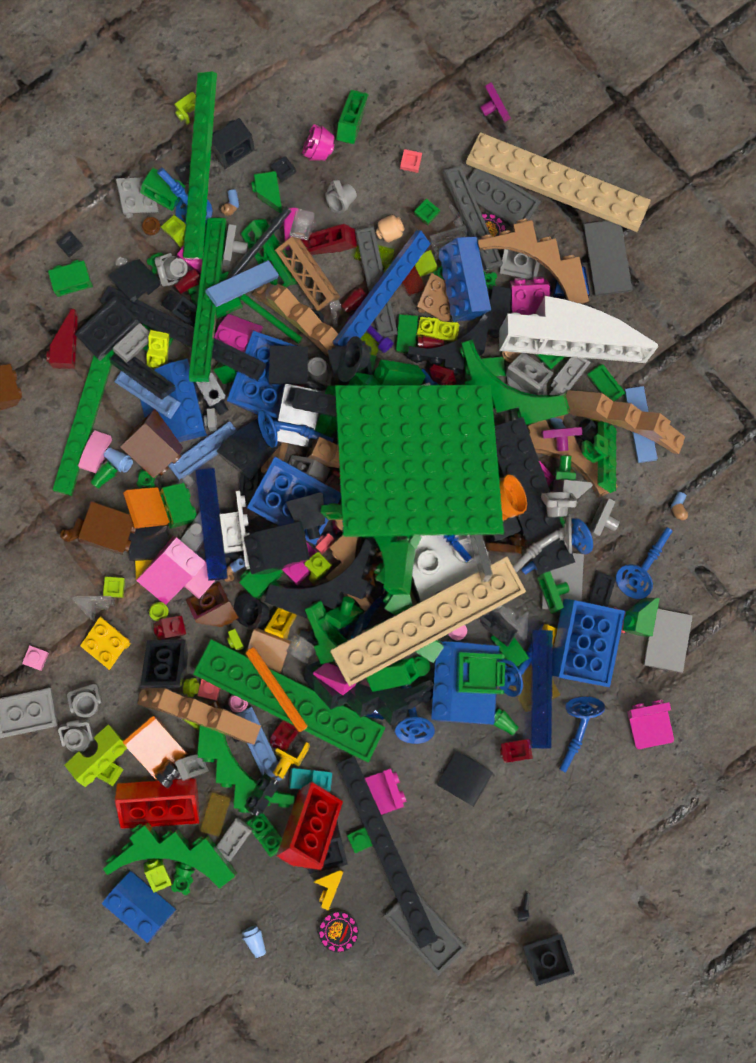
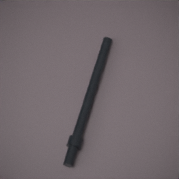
[224,207,292,281]

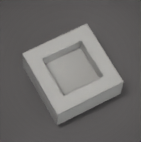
[204,409,218,432]

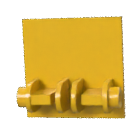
[80,617,131,670]

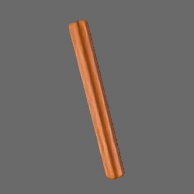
[246,647,307,732]

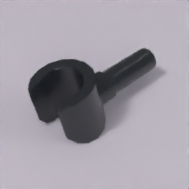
[517,893,530,922]

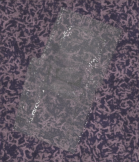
[289,209,316,240]
[72,596,115,622]
[497,606,529,642]
[286,635,319,665]

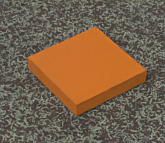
[123,487,169,528]

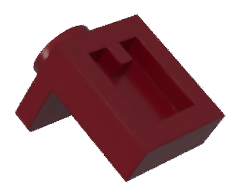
[430,364,456,385]
[269,720,299,753]

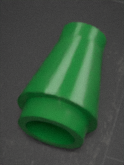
[90,461,118,489]
[493,708,519,736]

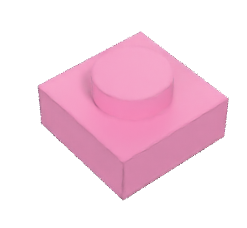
[22,646,49,671]

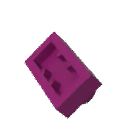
[480,83,511,122]
[541,427,582,451]

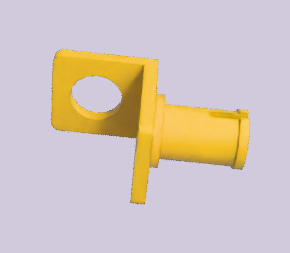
[272,742,310,779]

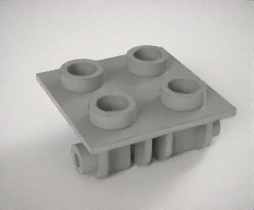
[116,178,158,218]

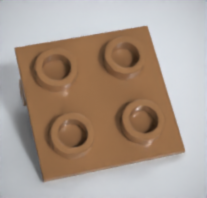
[417,273,451,322]

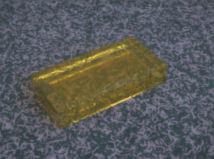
[200,793,231,837]

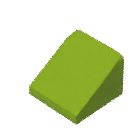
[415,250,437,277]

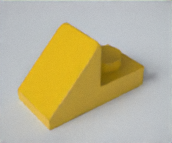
[265,608,297,639]
[314,870,344,910]

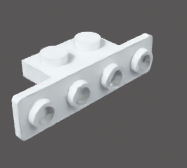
[220,491,250,569]

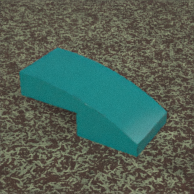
[288,768,332,792]

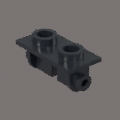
[479,610,518,647]
[244,772,279,816]

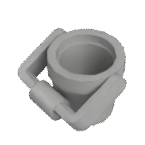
[325,180,357,214]
[155,253,188,286]
[308,358,333,388]
[541,492,577,517]
[67,684,102,718]
[58,720,94,753]

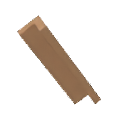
[275,236,340,311]

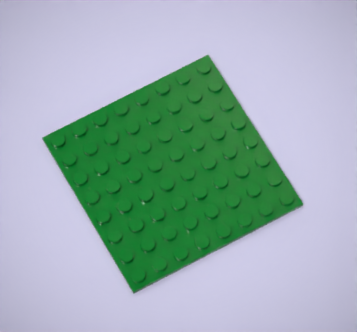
[335,385,504,537]

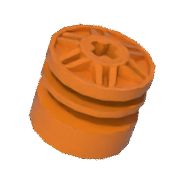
[499,475,527,521]

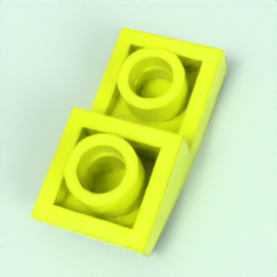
[417,317,460,343]
[147,330,169,369]

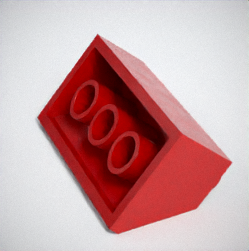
[115,778,199,829]
[276,782,343,870]

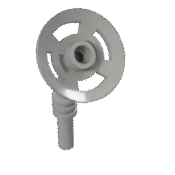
[512,514,572,572]

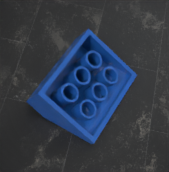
[227,331,296,421]
[140,359,207,442]
[247,457,341,545]
[548,598,625,687]
[431,641,500,725]

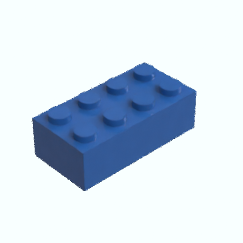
[439,237,491,322]

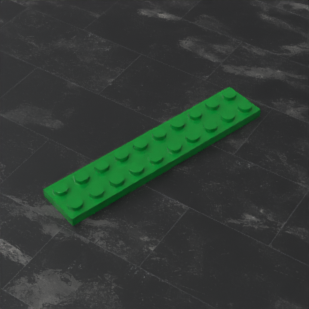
[193,639,386,763]

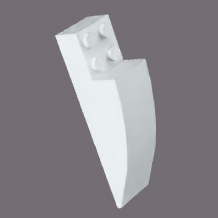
[499,296,658,363]

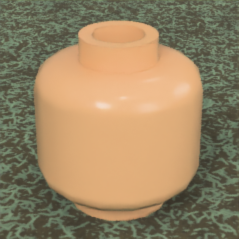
[376,215,405,243]

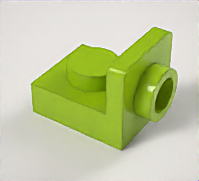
[175,91,196,124]
[161,215,186,248]
[304,552,331,584]
[144,858,172,893]

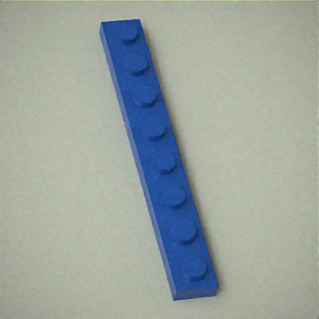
[333,230,431,346]

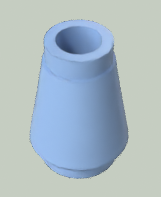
[104,447,133,473]
[242,925,266,958]

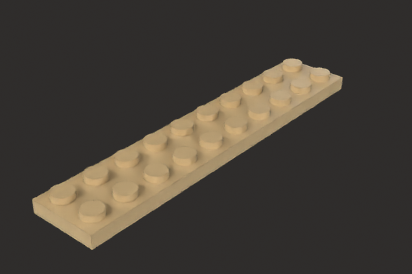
[466,132,651,232]
[331,557,526,686]

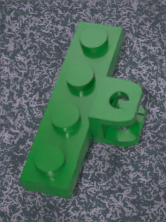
[582,421,617,493]

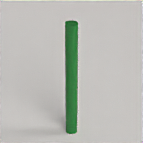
[240,294,303,344]

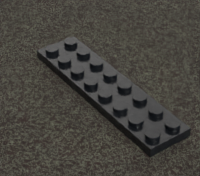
[495,417,575,575]

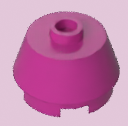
[302,124,334,161]

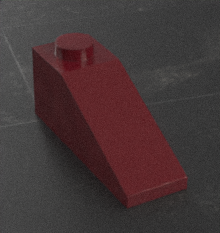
[299,224,357,255]
[47,309,78,369]

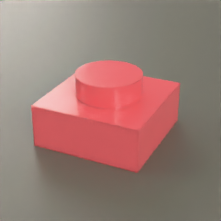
[400,149,422,173]
[316,534,335,555]
[198,679,220,701]

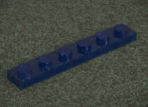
[196,468,228,581]
[531,630,553,749]

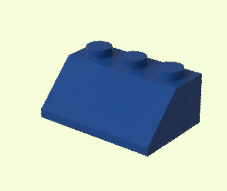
[101,871,176,943]

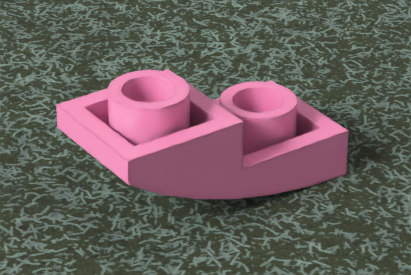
[78,430,112,473]
[184,555,226,599]

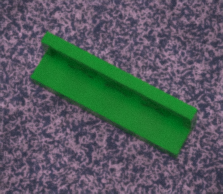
[240,219,298,288]

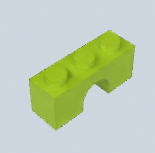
[65,724,127,787]

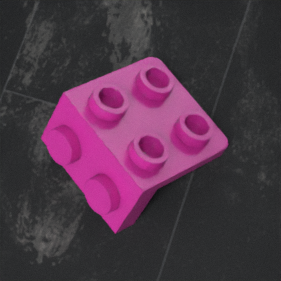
[510,277,550,315]
[627,700,674,749]
[365,769,406,815]

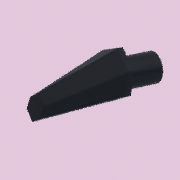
[299,629,319,646]

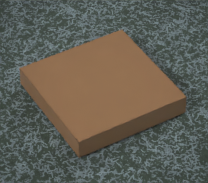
[245,628,292,674]

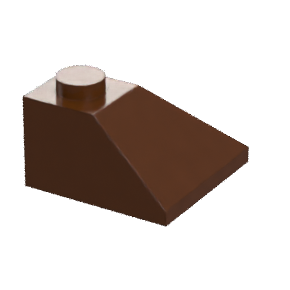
[186,582,238,627]

